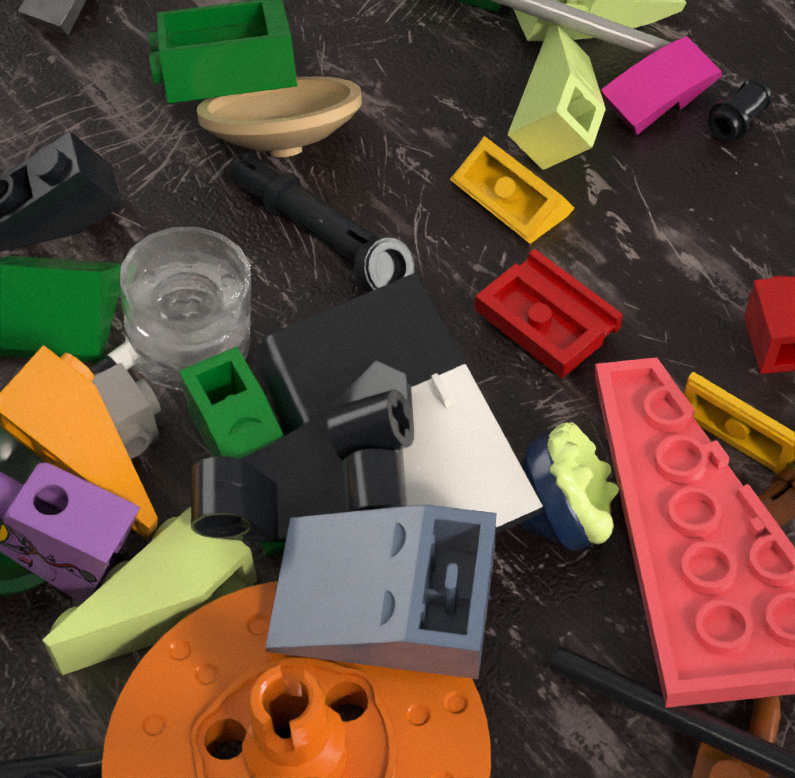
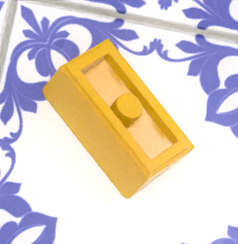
[450,136,574,244]
[684,372,795,473]

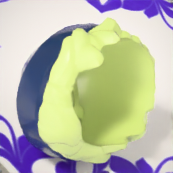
[518,422,619,551]

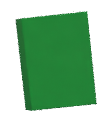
[0,256,125,363]

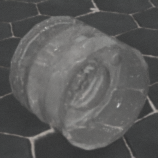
[120,227,251,390]

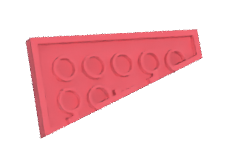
[595,357,795,708]

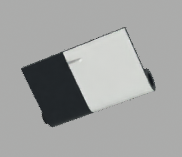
[253,272,544,534]

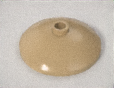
[197,76,362,157]

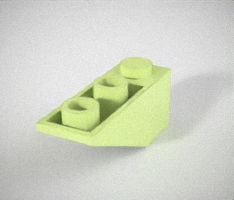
[507,23,606,170]
[42,506,257,675]

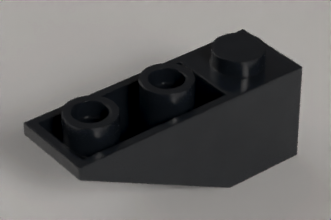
[0,131,122,252]

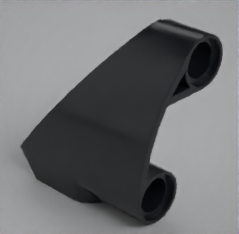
[191,361,414,542]

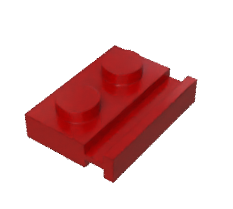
[475,248,623,379]

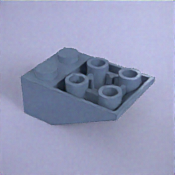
[265,504,497,679]

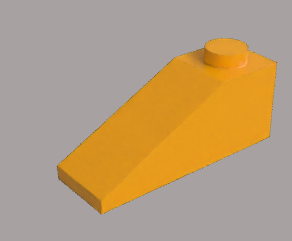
[0,345,158,542]

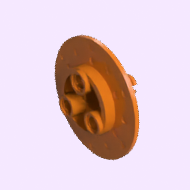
[102,581,491,778]

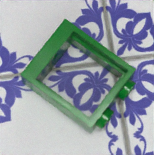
[148,0,297,103]

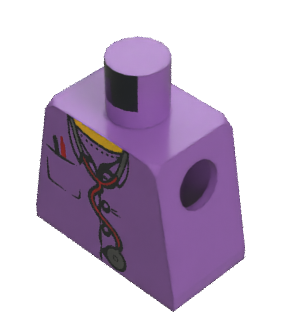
[0,462,140,603]

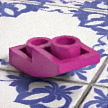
[600,36,722,135]

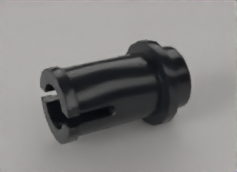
[708,78,772,141]

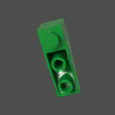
[179,346,286,557]

